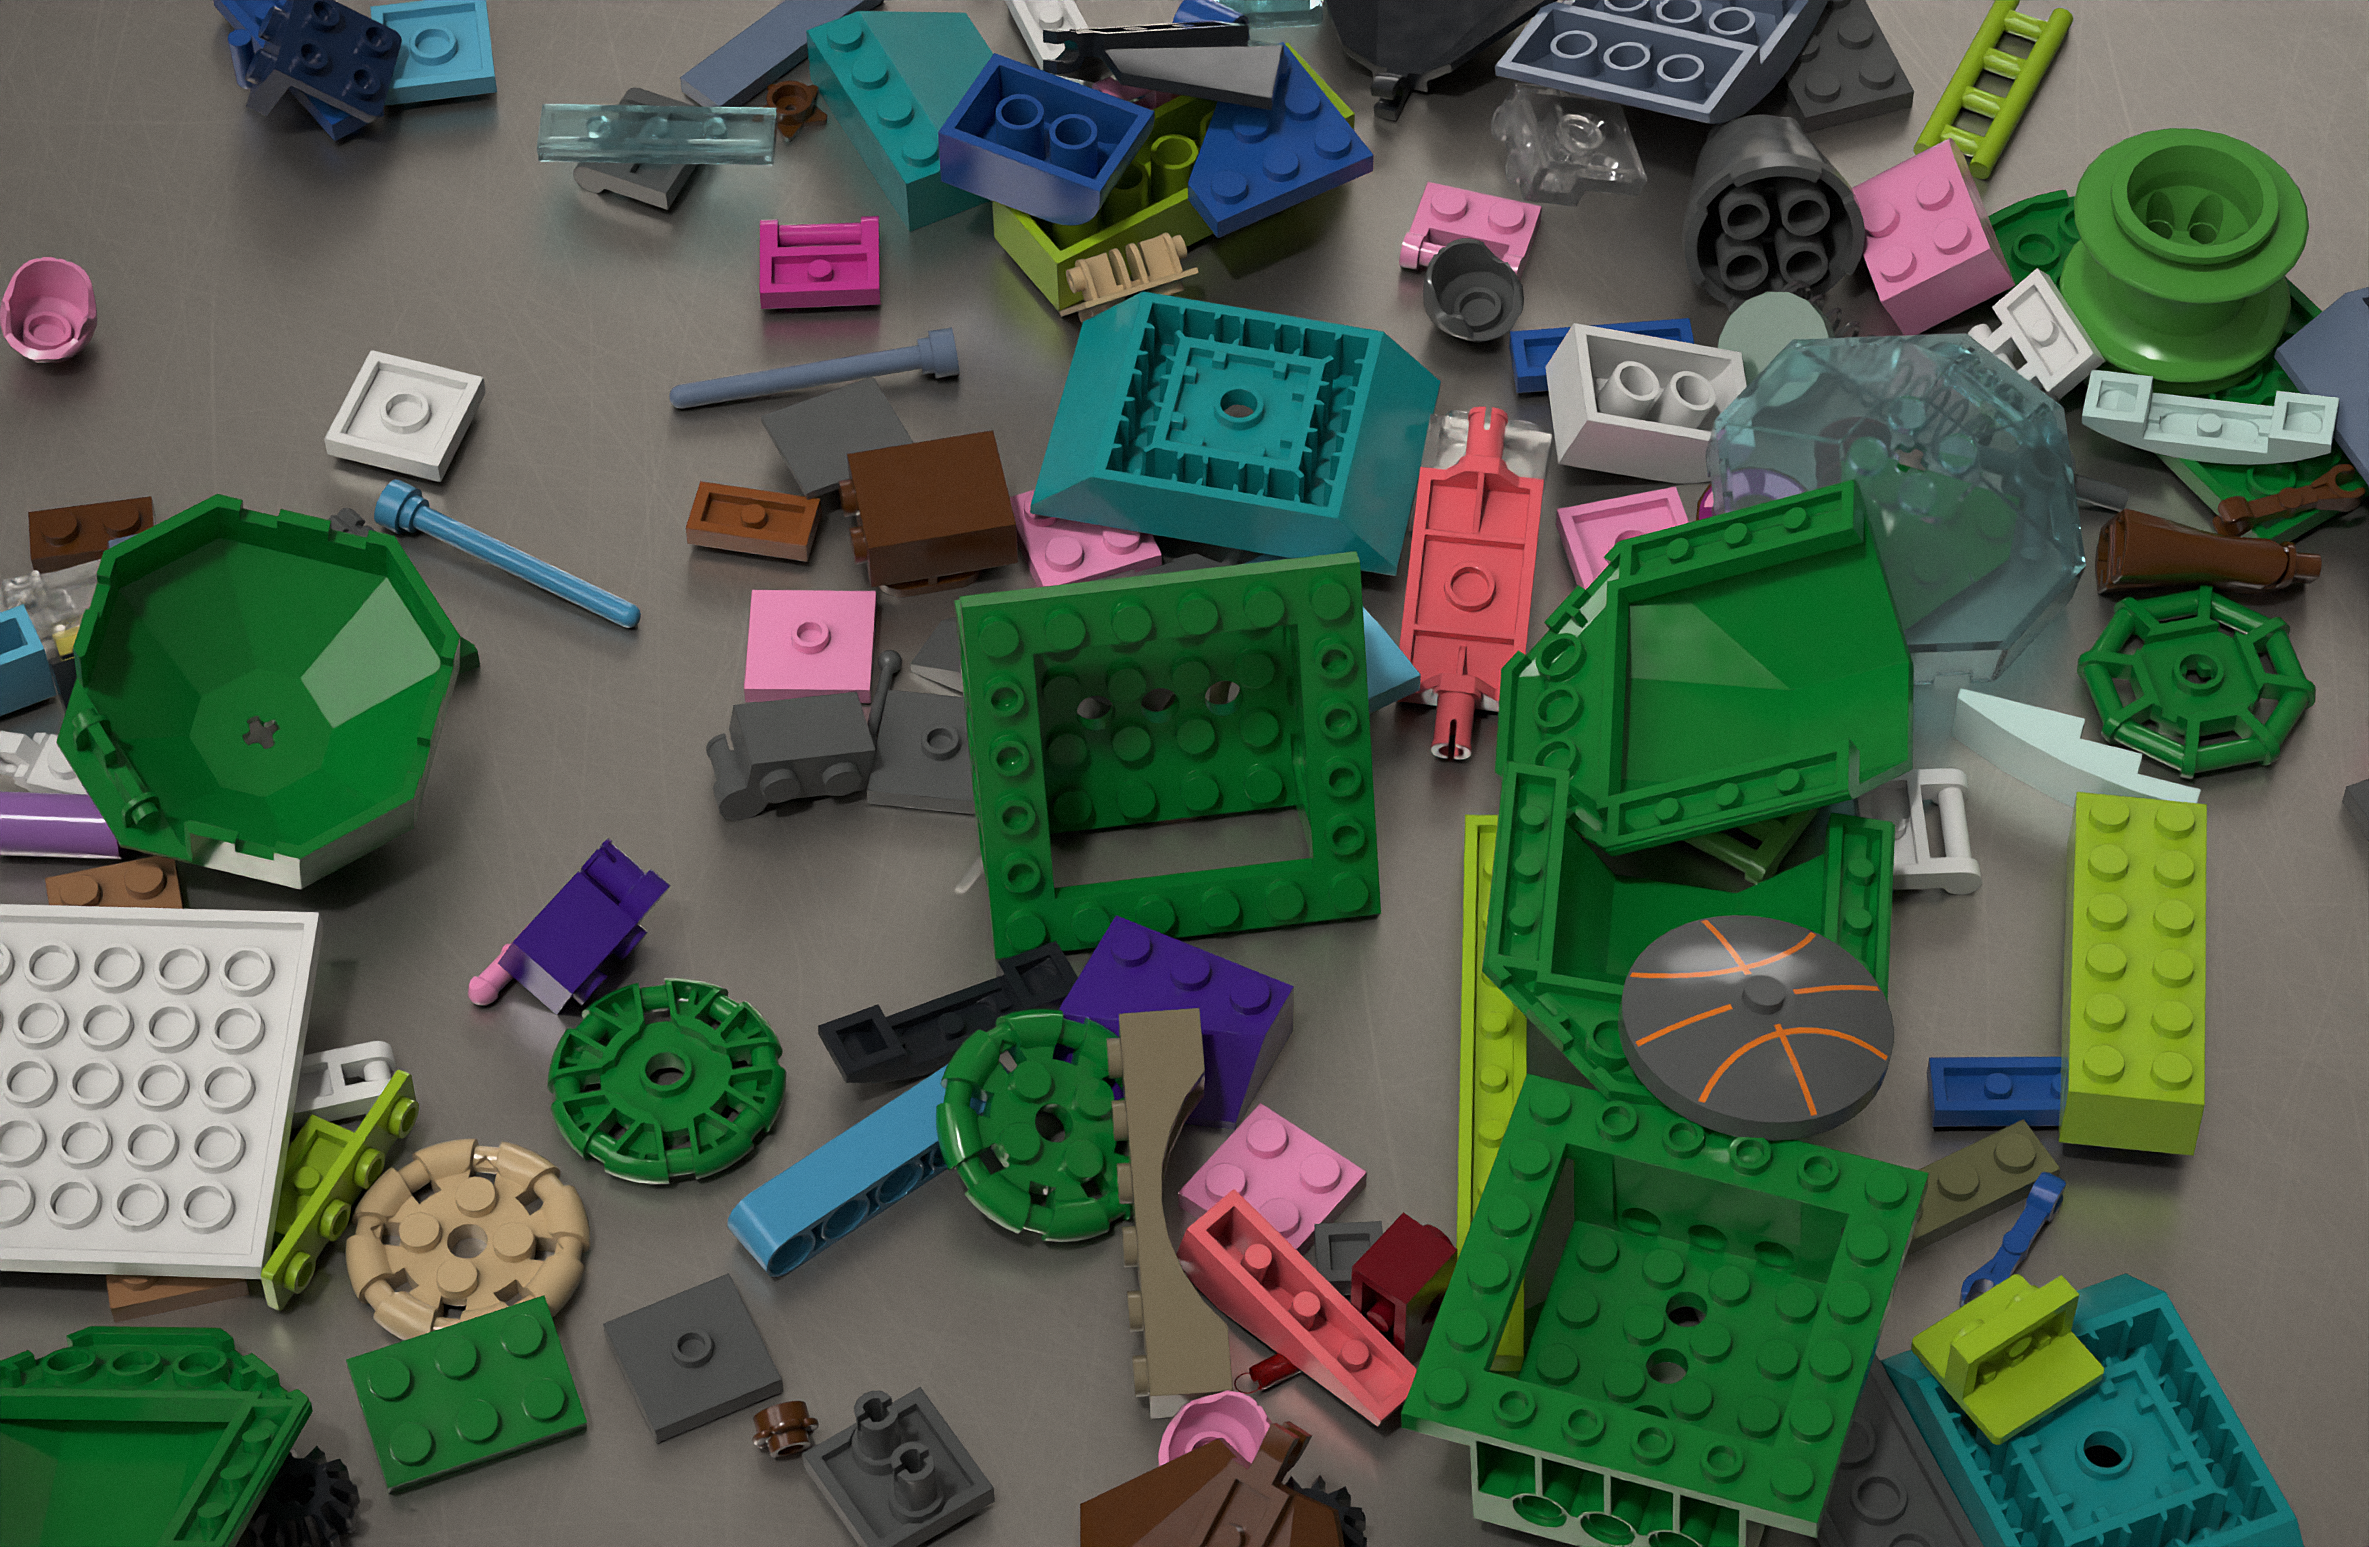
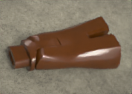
[2095,509,2322,594]

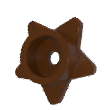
[752,81,828,142]

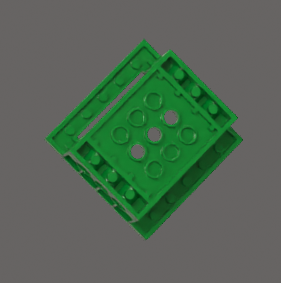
[954,551,1381,959]
[1401,1073,1929,1547]

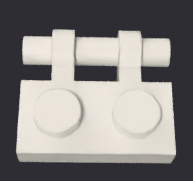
[1967,268,2105,426]

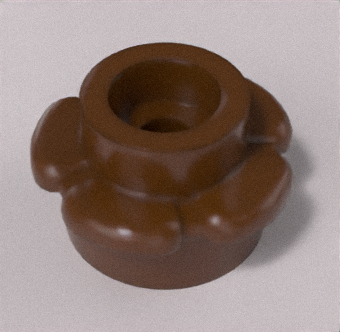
[752,1401,819,1458]

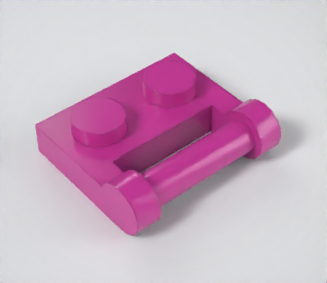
[759,216,881,309]

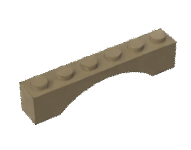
[1106,1008,1233,1419]

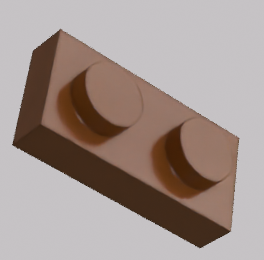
[686,481,822,562]

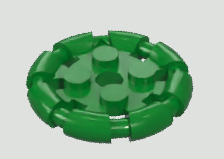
[547,978,787,1184]
[936,1009,1133,1242]

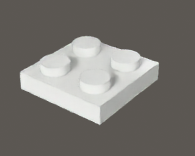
[324,350,486,482]

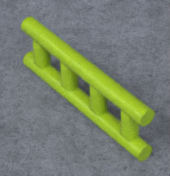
[1913,0,2073,179]

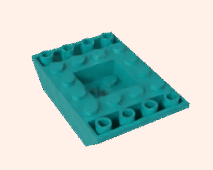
[1030,291,1441,576]
[1880,1273,2304,1547]

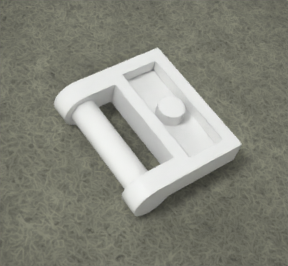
[1854,768,1982,895]

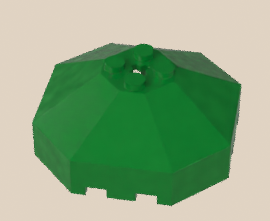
[56,494,460,889]

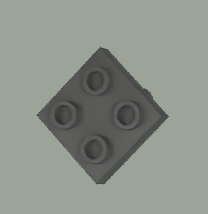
[802,1387,995,1547]

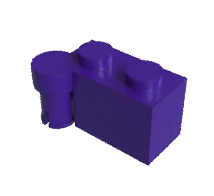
[498,838,671,1015]

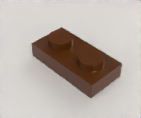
[28,496,156,575]

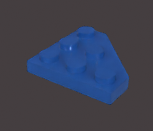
[1188,42,1374,238]

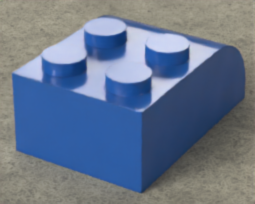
[938,53,1155,225]

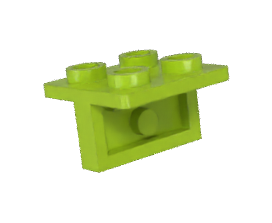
[1911,1274,2104,1445]

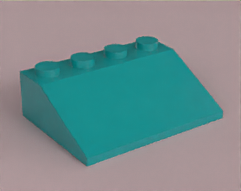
[806,11,993,232]

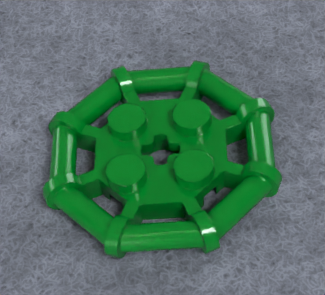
[2077,584,2316,779]

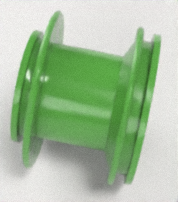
[2059,128,2309,396]

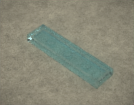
[537,104,778,165]

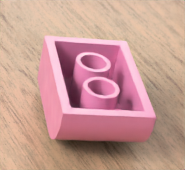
[1852,138,2015,339]

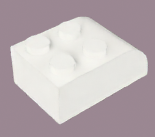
[1545,323,1756,484]

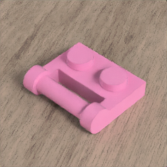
[1399,182,1542,280]

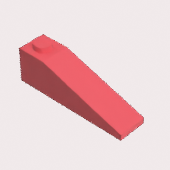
[1176,1189,1417,1427]

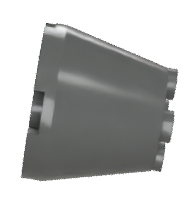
[1682,115,1865,313]

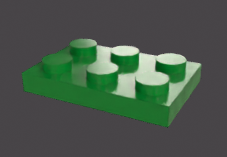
[346,1295,587,1494]

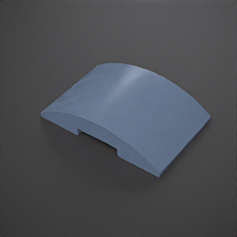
[1495,0,1828,124]

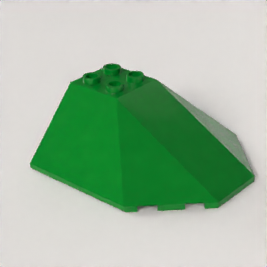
[1495,479,1914,857]
[1482,761,1895,1109]
[0,1326,313,1547]

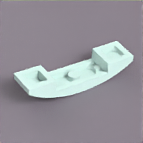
[2082,370,2339,465]

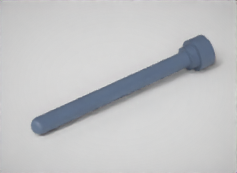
[669,327,960,409]

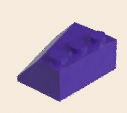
[1053,915,1294,1130]

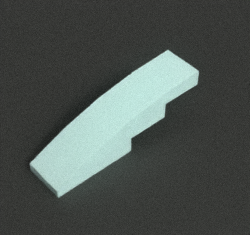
[1951,688,2201,807]

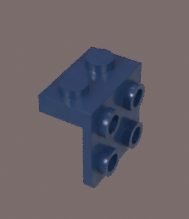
[245,0,402,122]

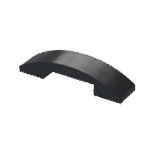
[818,941,1078,1084]

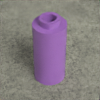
[0,791,128,860]

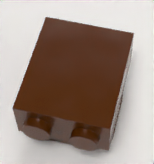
[838,430,1018,598]

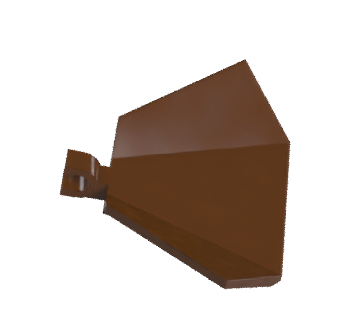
[1080,1421,1345,1547]

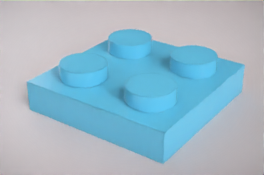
[370,0,497,106]

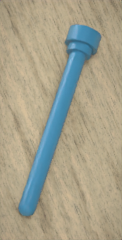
[374,479,641,628]

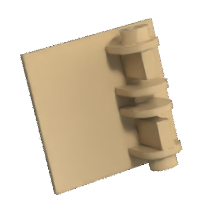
[1059,232,1199,323]

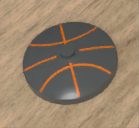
[1618,915,1894,1141]

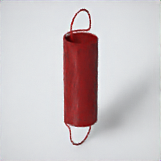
[1234,1353,1302,1394]

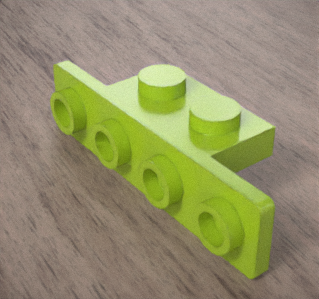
[260,1069,419,1311]

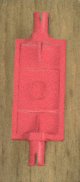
[1397,406,1544,760]

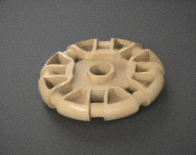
[346,1139,590,1340]

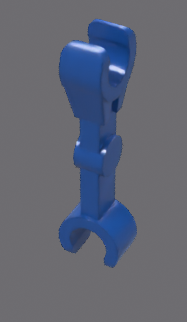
[1959,1172,2066,1307]

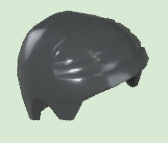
[1423,238,1524,343]

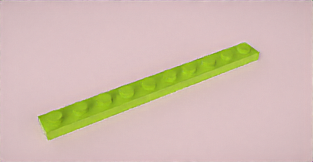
[1456,814,1527,1371]

